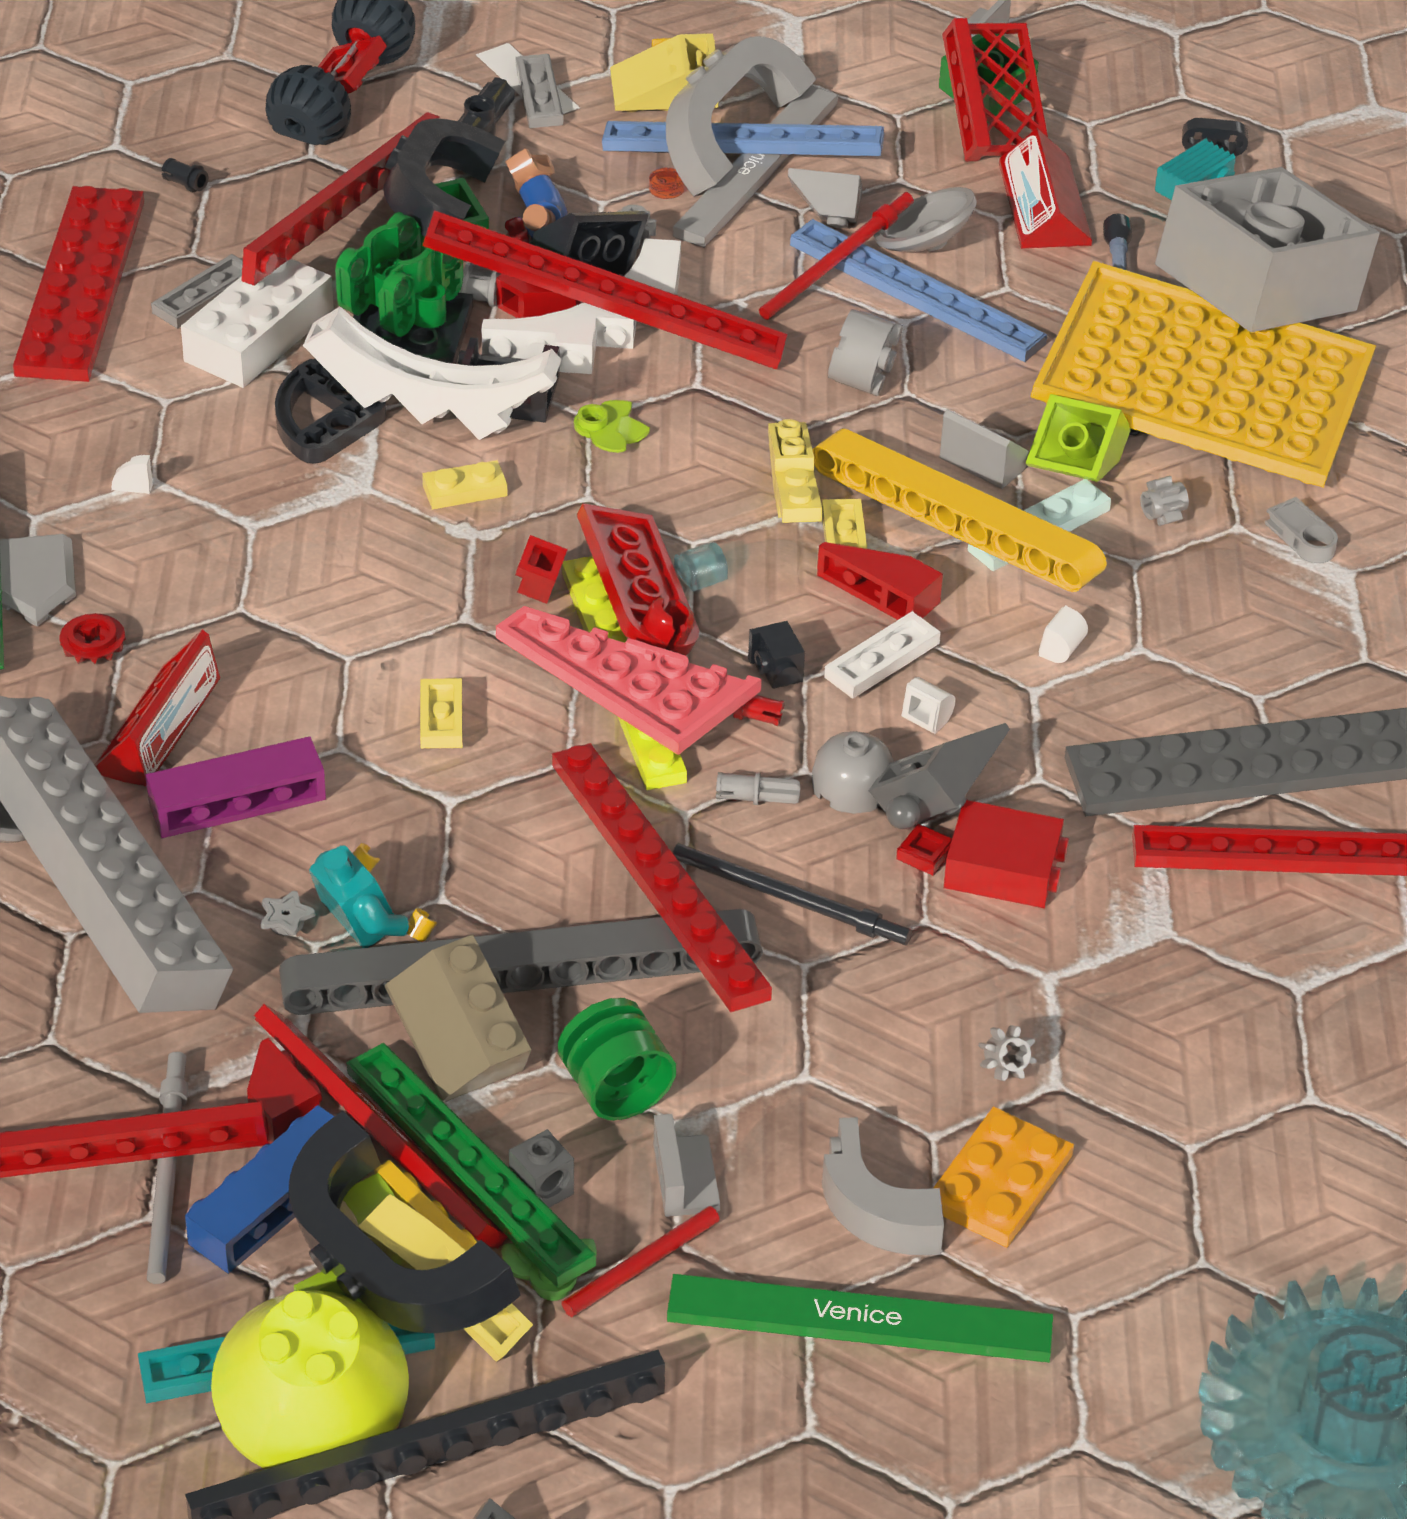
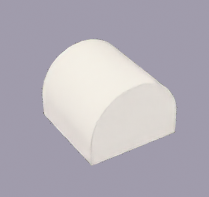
[1038,605,1088,663]
[901,677,955,734]

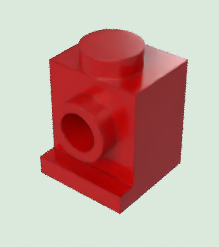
[515,535,568,604]

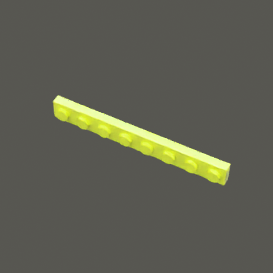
[562,556,687,790]

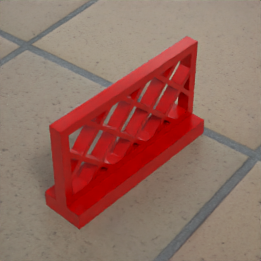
[942,18,1048,161]

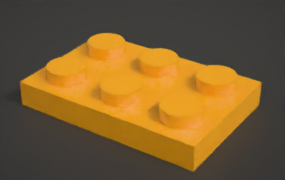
[933,1106,1074,1248]

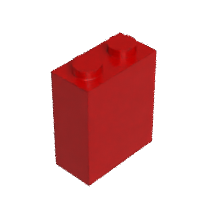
[943,800,1069,909]

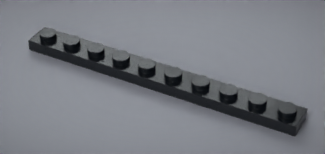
[185,1350,665,1519]

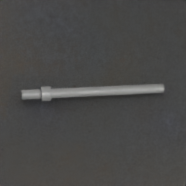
[147,1052,188,1284]

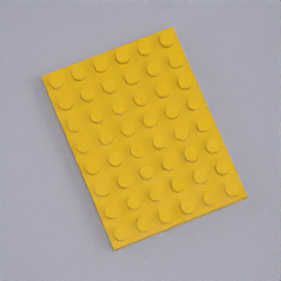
[1031,261,1376,488]

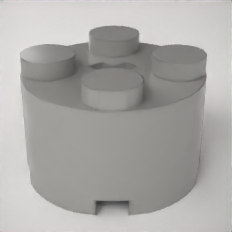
[828,309,903,396]

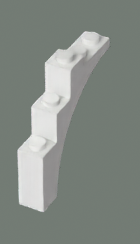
[482,238,681,374]
[303,307,562,440]

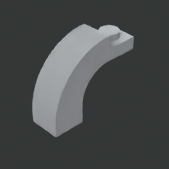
[822,1117,944,1255]

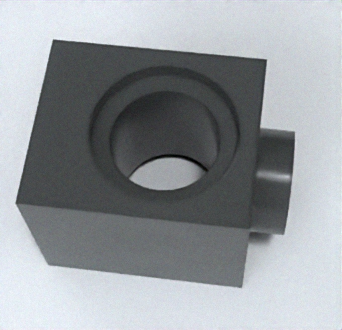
[509,1129,574,1208]

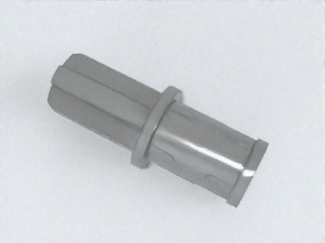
[716,772,801,805]

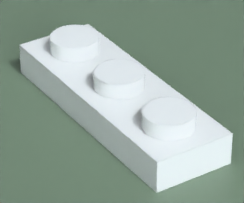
[824,611,941,699]

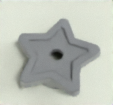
[261,891,316,936]

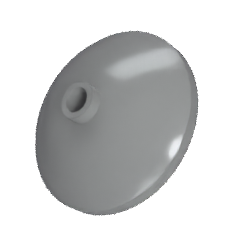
[874,187,977,252]

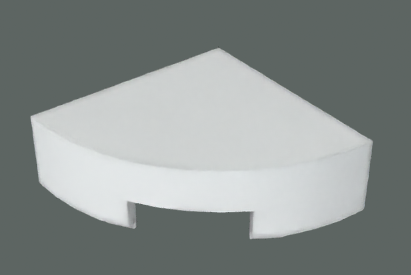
[111,455,153,494]

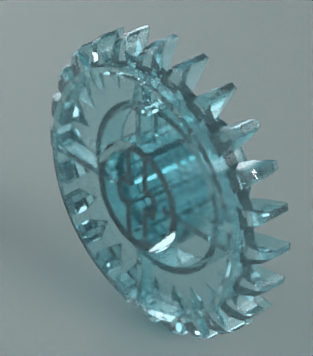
[1198,1275,1407,1519]

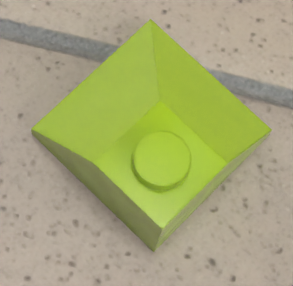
[1026,394,1131,482]

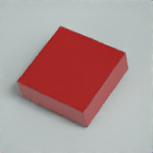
[896,823,952,876]

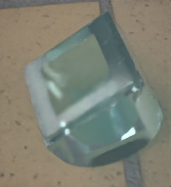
[674,541,728,592]

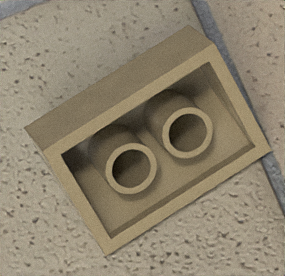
[385,934,531,1102]

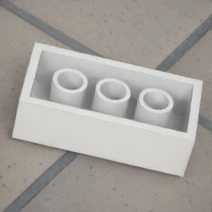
[181,259,334,388]

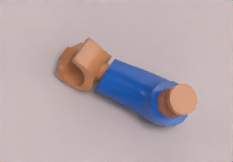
[505,148,568,238]

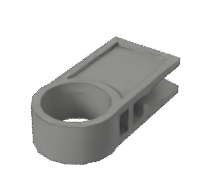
[1265,497,1338,563]

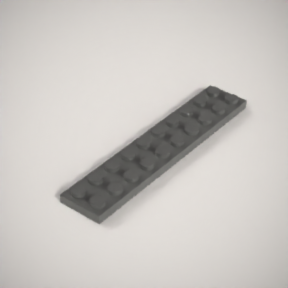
[1064,708,1407,817]

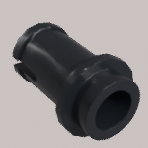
[162,158,209,193]

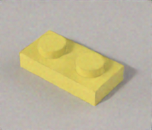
[422,460,507,509]
[822,499,867,549]
[420,678,463,748]

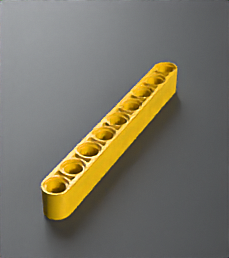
[812,428,1107,592]

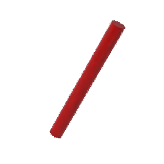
[562,1206,720,1317]

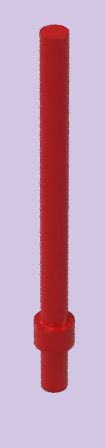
[759,192,914,320]

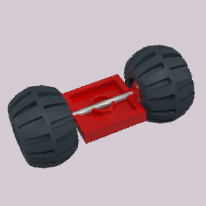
[265,0,416,145]

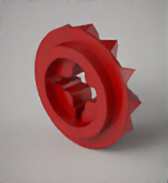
[59,613,126,664]

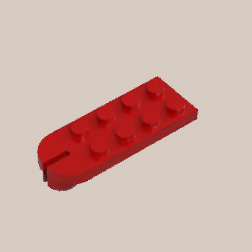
[577,503,699,656]

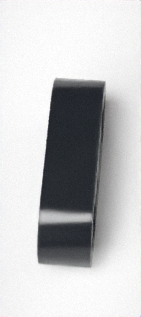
[1182,118,1248,156]

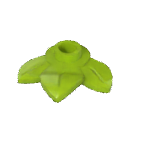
[574,400,650,453]

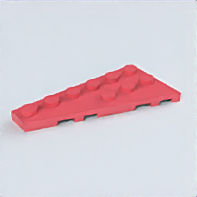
[496,606,762,755]

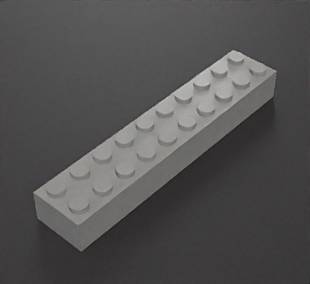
[0,696,233,1013]

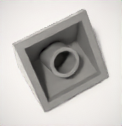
[940,409,1030,489]

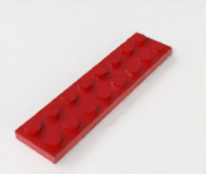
[13,186,145,382]

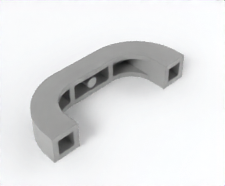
[666,36,816,197]

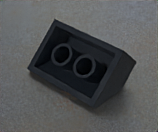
[530,211,649,277]

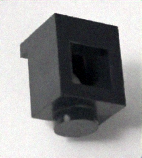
[748,621,805,689]

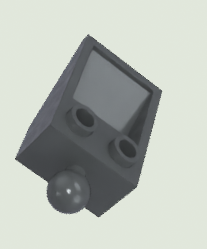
[868,723,1010,829]

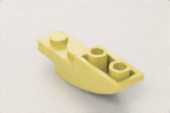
[768,419,822,523]
[357,1194,533,1362]

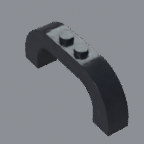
[383,118,506,236]
[289,1111,521,1333]

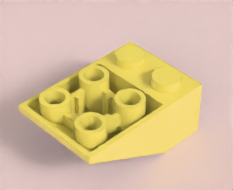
[610,34,719,112]

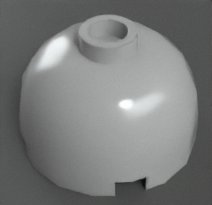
[811,731,894,814]

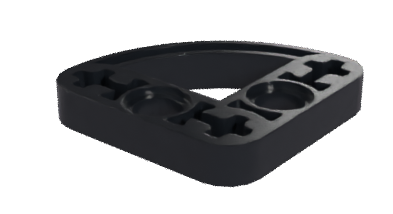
[275,359,386,464]

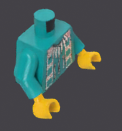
[309,843,437,948]

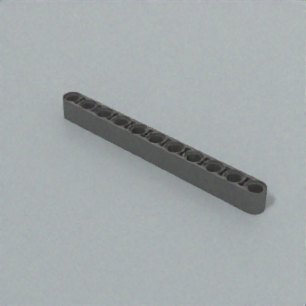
[279,909,763,1015]

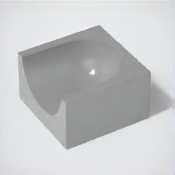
[1155,167,1380,332]

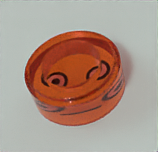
[649,168,684,199]

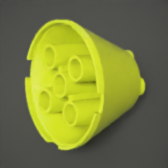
[211,1290,409,1469]

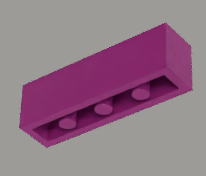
[146,736,326,839]

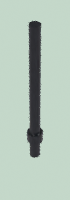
[673,843,912,946]

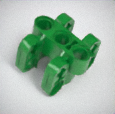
[335,212,464,337]

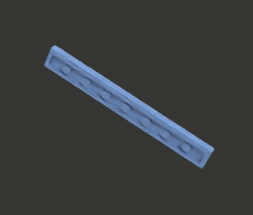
[602,121,884,156]
[790,219,1047,362]

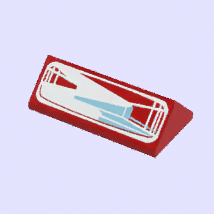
[999,128,1092,249]
[94,629,220,786]

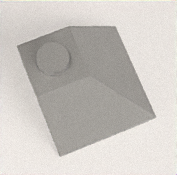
[788,168,863,228]

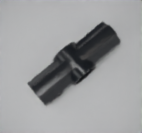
[458,77,515,135]

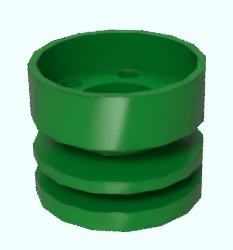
[558,998,676,1121]

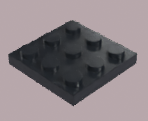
[353,293,474,364]

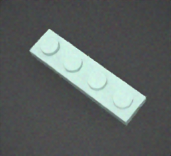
[967,479,1111,571]

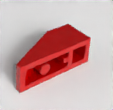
[817,542,943,620]

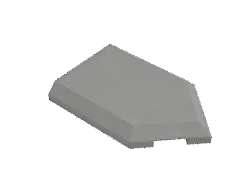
[0,534,76,627]

